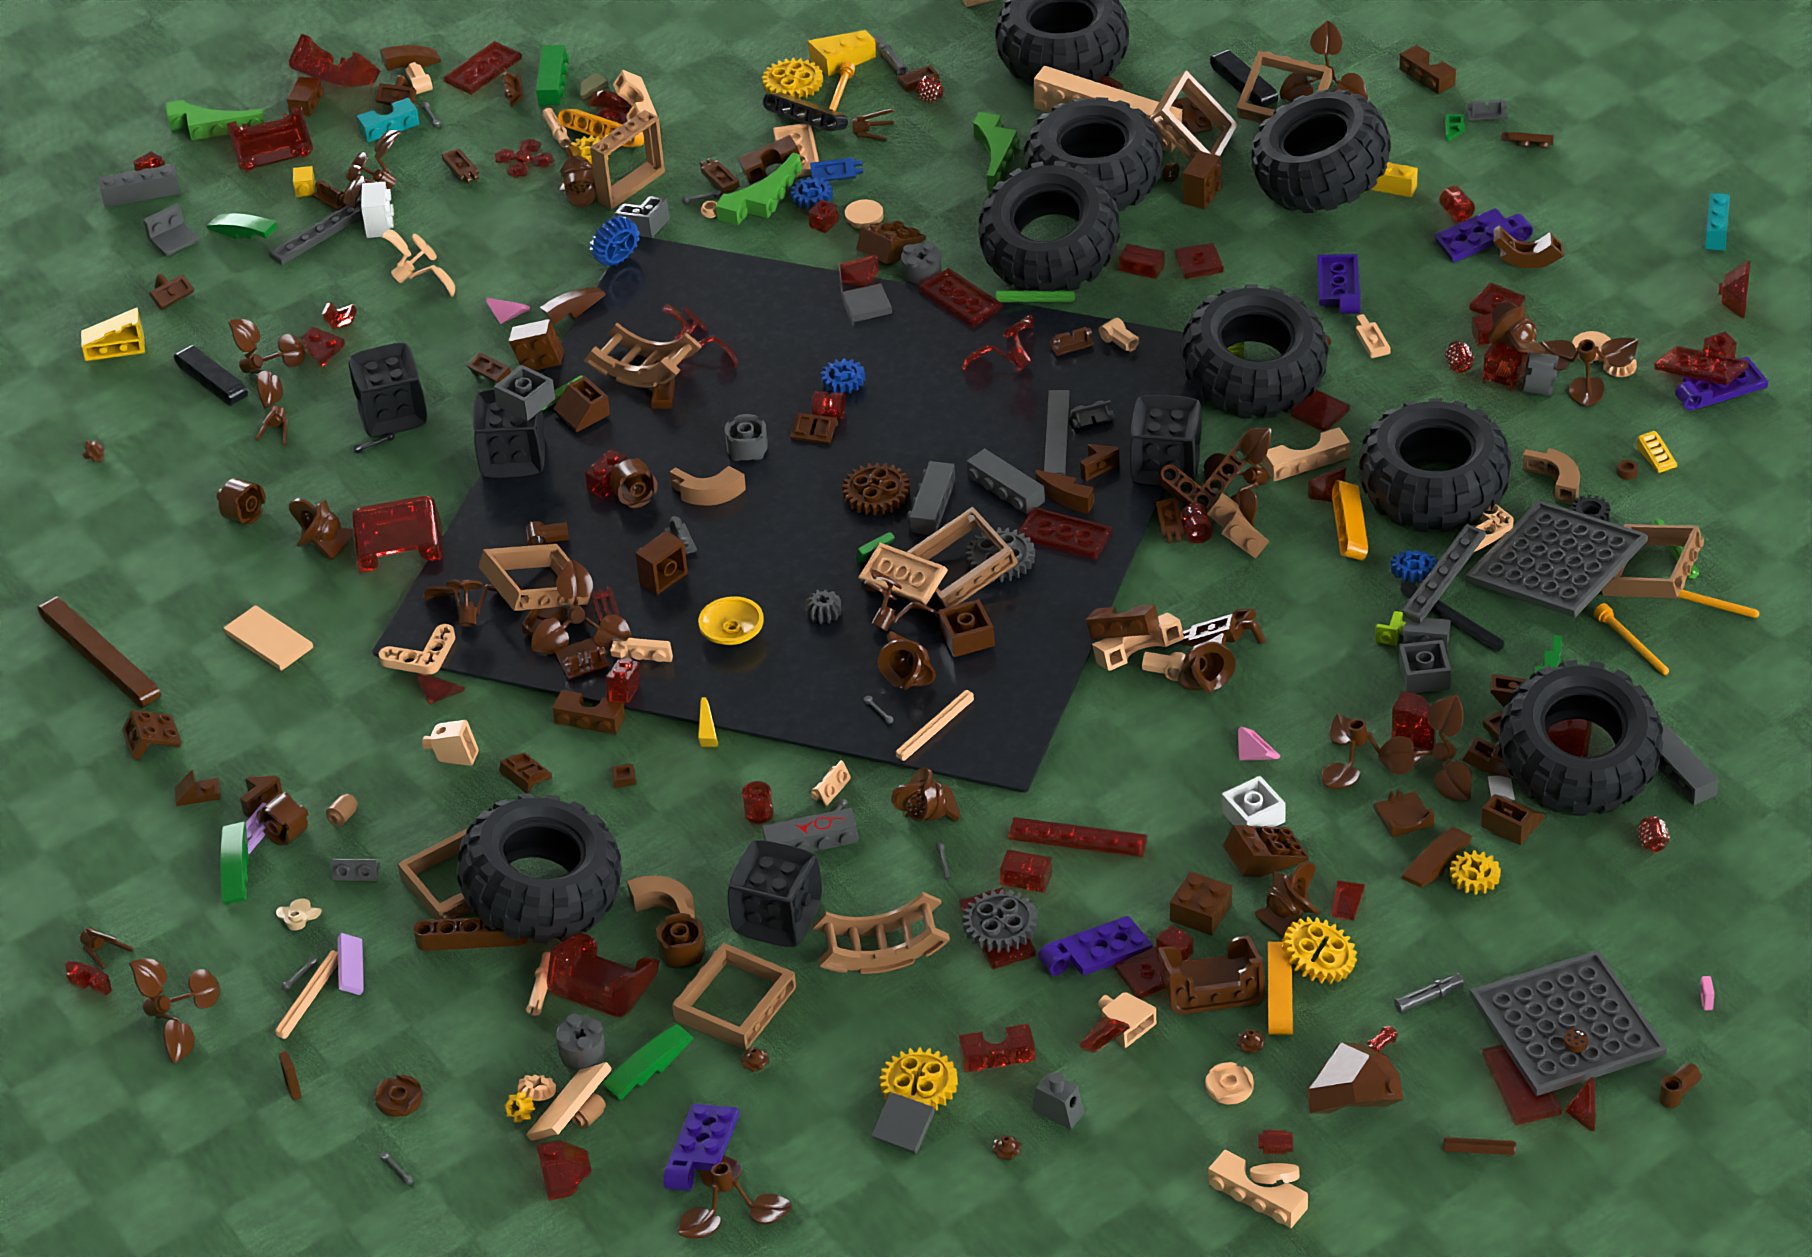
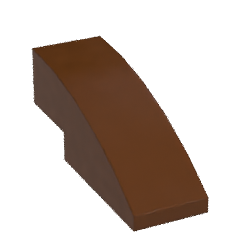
[380,45,441,71]
[540,287,606,324]
[1035,470,1094,514]
[1462,736,1513,779]

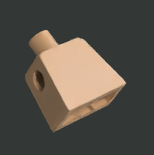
[422,720,479,766]
[1098,993,1157,1048]

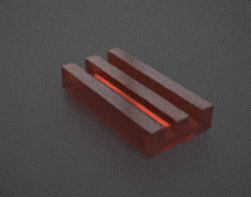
[591,587,620,625]

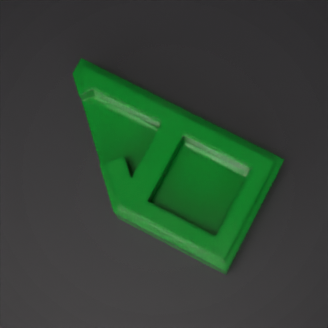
[1445,114,1465,142]
[855,532,895,564]

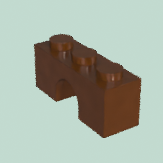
[1399,45,1456,94]
[738,135,802,185]
[1086,604,1160,639]
[552,690,626,735]

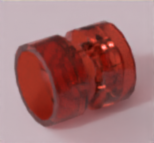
[1439,186,1475,222]
[812,391,846,419]
[1180,503,1214,544]
[742,781,774,824]

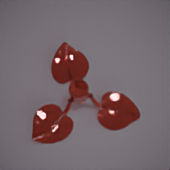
[662,304,738,367]
[962,314,1034,371]

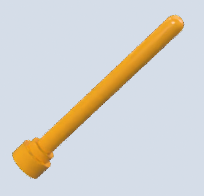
[829,62,855,111]
[1678,590,1759,618]
[1593,603,1669,675]

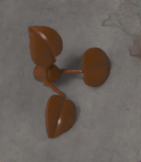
[1280,21,1368,102]
[343,130,402,209]
[228,319,305,408]
[1540,338,1639,407]
[1203,427,1271,527]
[531,560,633,654]
[864,569,939,631]
[423,580,524,626]
[1378,695,1472,801]
[1322,713,1423,789]
[129,958,220,1064]
[678,1155,793,1239]

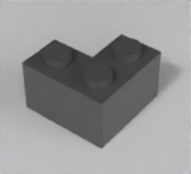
[614,196,670,238]

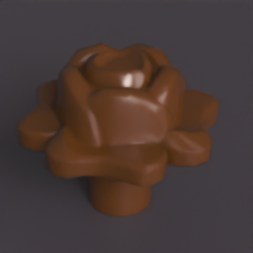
[83,440,104,462]
[1236,1029,1266,1053]
[740,1047,769,1072]
[992,1135,1021,1160]

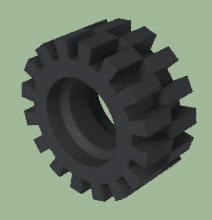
[1571,495,1610,522]

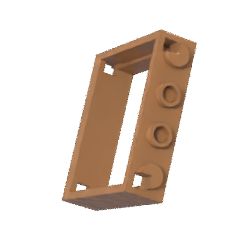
[1237,51,1332,123]
[1149,70,1238,161]
[590,110,665,210]
[907,507,1018,608]
[1601,524,1704,598]
[478,544,591,611]
[398,828,516,920]
[672,943,796,1051]

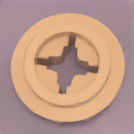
[1603,359,1637,377]
[518,1074,556,1101]

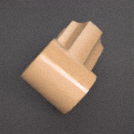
[405,62,433,94]
[1099,318,1139,352]
[1142,652,1186,681]

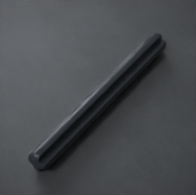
[1401,581,1504,651]

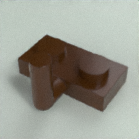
[375,75,417,105]
[150,273,194,310]
[1225,608,1266,644]

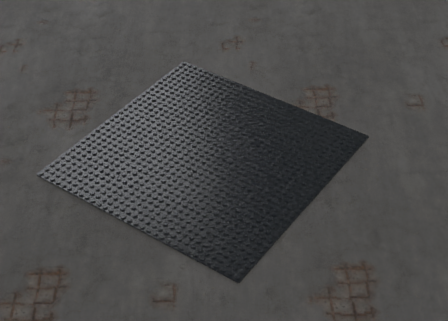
[372,236,1204,793]

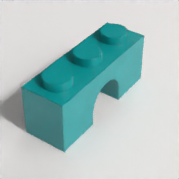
[357,98,420,142]
[1705,193,1730,251]

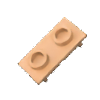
[810,760,851,806]

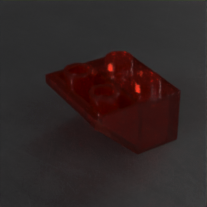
[1392,691,1436,750]

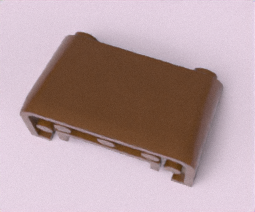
[1158,935,1264,1014]

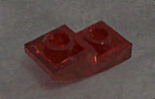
[64,961,112,996]

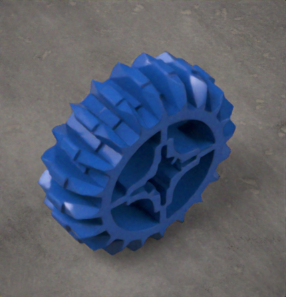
[590,215,640,267]

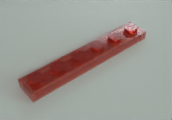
[1009,817,1148,857]

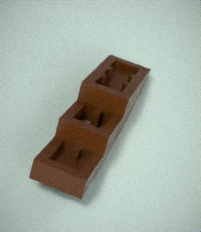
[1401,827,1472,888]

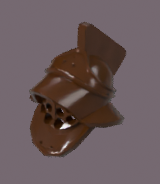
[558,144,596,207]
[1489,302,1545,354]
[289,498,353,560]
[878,631,936,691]
[1178,633,1236,693]
[891,768,961,822]
[1255,862,1321,936]

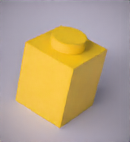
[293,166,315,197]

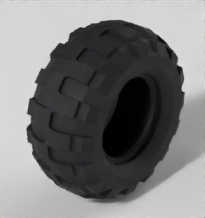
[995,0,1129,87]
[1251,89,1391,213]
[1024,97,1163,213]
[978,161,1120,291]
[1180,284,1329,419]
[1359,398,1511,532]
[1499,660,1664,816]
[457,794,622,944]

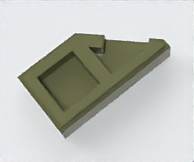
[580,73,608,101]

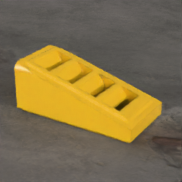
[1637,431,1677,473]
[698,697,718,747]

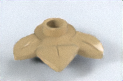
[276,898,322,930]

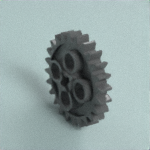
[966,527,1035,582]
[962,889,1038,953]

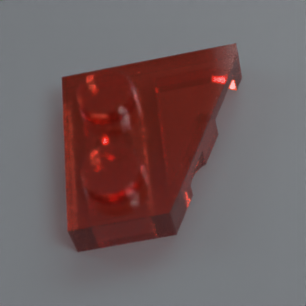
[301,327,345,366]

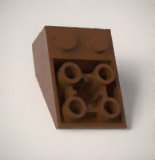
[856,220,926,264]
[1223,825,1309,877]

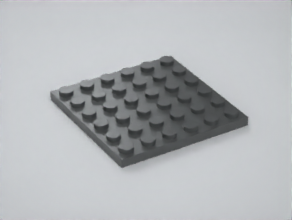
[1466,500,1648,617]
[1470,950,1667,1096]

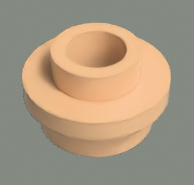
[701,201,717,218]

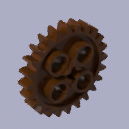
[842,462,910,515]

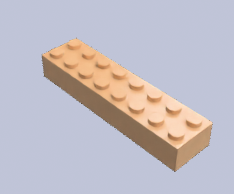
[1034,66,1182,153]

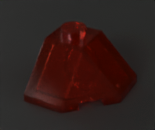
[1718,261,1751,318]
[537,1140,592,1201]

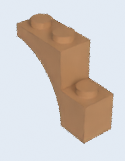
[1207,493,1269,559]

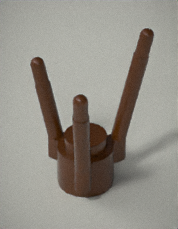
[853,108,894,141]
[255,405,289,446]
[80,927,134,969]

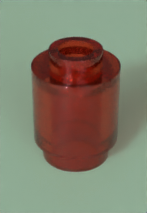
[1258,1129,1293,1154]

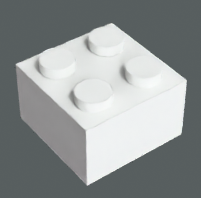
[361,182,394,238]
[1222,776,1285,827]

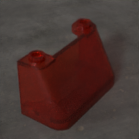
[289,33,381,88]
[227,105,313,171]
[352,496,443,573]
[547,932,659,1018]

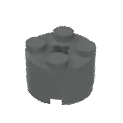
[901,241,942,286]
[1522,353,1558,397]
[725,414,768,461]
[556,1014,606,1070]

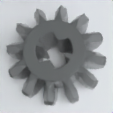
[805,589,842,624]

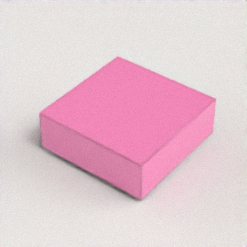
[1700,976,1714,1010]

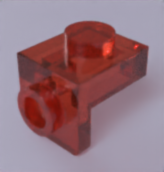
[133,151,165,171]
[322,302,357,329]

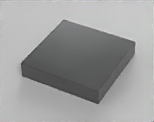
[843,283,892,322]
[871,1092,936,1154]

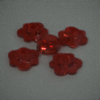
[495,139,554,178]

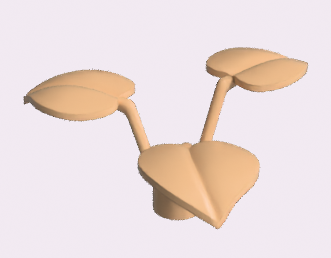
[382,230,455,297]

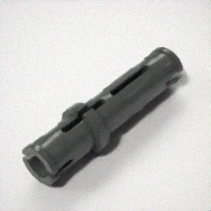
[874,36,908,76]
[1394,973,1464,1014]

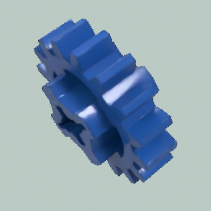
[791,176,833,210]
[821,358,865,394]
[1391,550,1437,583]

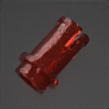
[1367,1026,1398,1052]

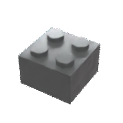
[494,365,555,421]
[1399,640,1451,694]

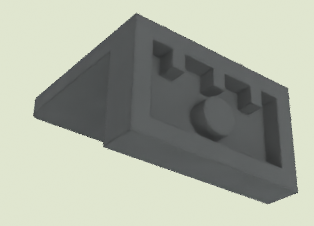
[143,204,199,256]
[1403,618,1451,653]

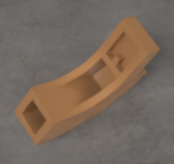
[1523,448,1580,504]
[670,466,746,506]
[627,876,695,919]

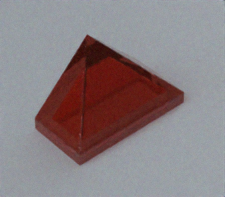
[588,90,628,110]
[839,254,879,287]
[1308,466,1346,502]
[417,673,465,704]
[1331,880,1365,921]
[1079,1017,1130,1053]
[1565,1077,1596,1131]

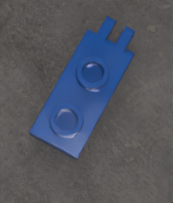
[810,158,863,182]

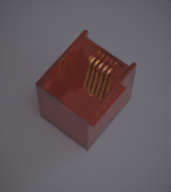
[1483,342,1528,391]

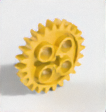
[762,58,823,99]
[1281,917,1357,984]
[879,1047,958,1111]

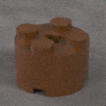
[610,458,658,508]
[216,478,266,524]
[257,792,309,846]
[656,913,705,968]

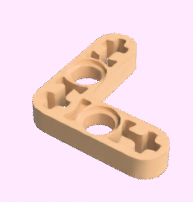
[1474,504,1514,552]
[379,624,455,674]

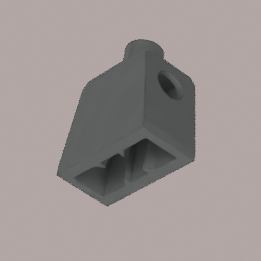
[1032,1072,1084,1129]

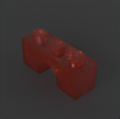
[959,1023,1035,1072]

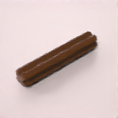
[1443,1137,1516,1155]

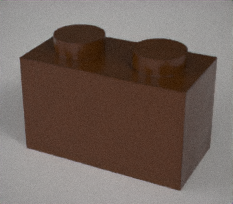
[287,77,324,116]

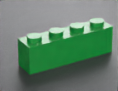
[536,45,570,105]

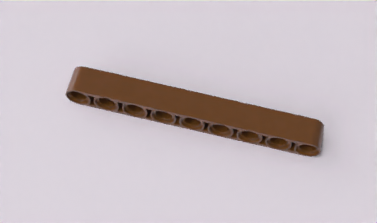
[37,596,161,708]

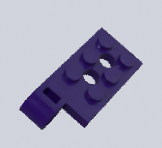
[1434,208,1533,263]
[1317,254,1360,314]
[1675,357,1768,410]
[1038,916,1153,976]
[664,1103,740,1191]

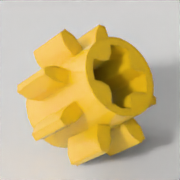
[504,1092,535,1122]

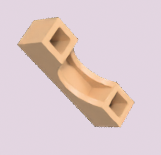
[613,70,657,132]
[1263,427,1350,481]
[1092,612,1184,671]
[1208,1150,1308,1228]

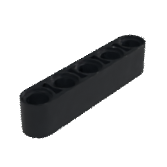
[1210,50,1278,107]
[763,93,848,131]
[174,345,248,406]

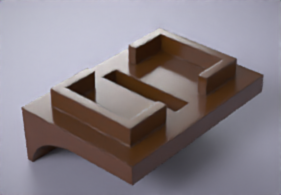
[790,412,838,444]
[522,607,568,636]
[499,752,552,794]

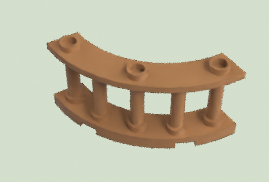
[584,323,702,388]
[812,892,950,974]

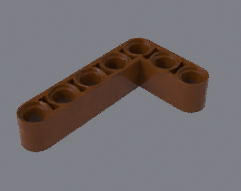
[1157,428,1257,514]
[413,917,528,951]

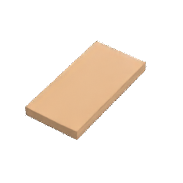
[773,123,819,177]
[858,543,948,605]
[224,605,313,671]
[526,1062,611,1141]

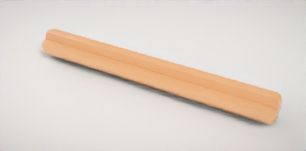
[896,690,974,761]
[275,950,338,1039]

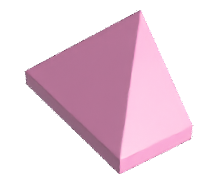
[486,298,530,324]
[1238,726,1280,760]

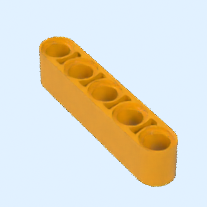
[558,109,644,147]
[1332,480,1368,561]
[1268,942,1293,1035]

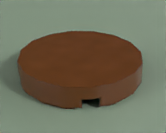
[375,1075,423,1117]

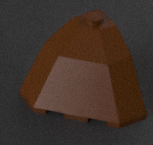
[1307,1042,1403,1114]

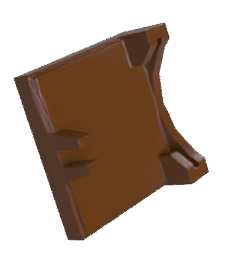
[1373,789,1435,838]

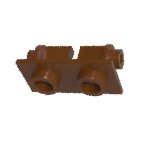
[502,72,524,107]
[312,180,346,211]
[1049,327,1094,356]

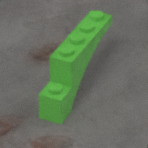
[166,100,266,141]
[973,112,1020,191]
[715,153,802,226]

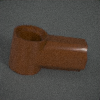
[526,521,569,546]
[1659,1063,1702,1108]

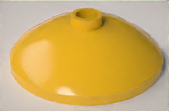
[698,597,764,645]

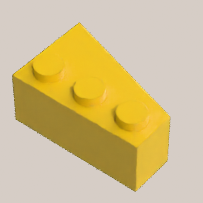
[808,30,876,77]
[81,308,145,361]

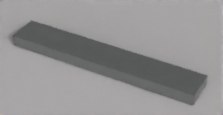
[269,198,363,265]
[1044,390,1070,476]
[1401,524,1486,624]

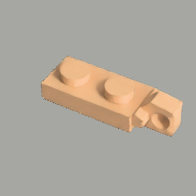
[1355,314,1390,358]
[610,638,673,662]

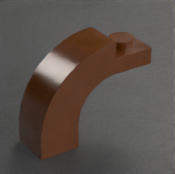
[1493,225,1564,268]

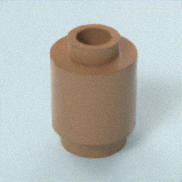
[326,794,358,826]
[571,1093,606,1128]

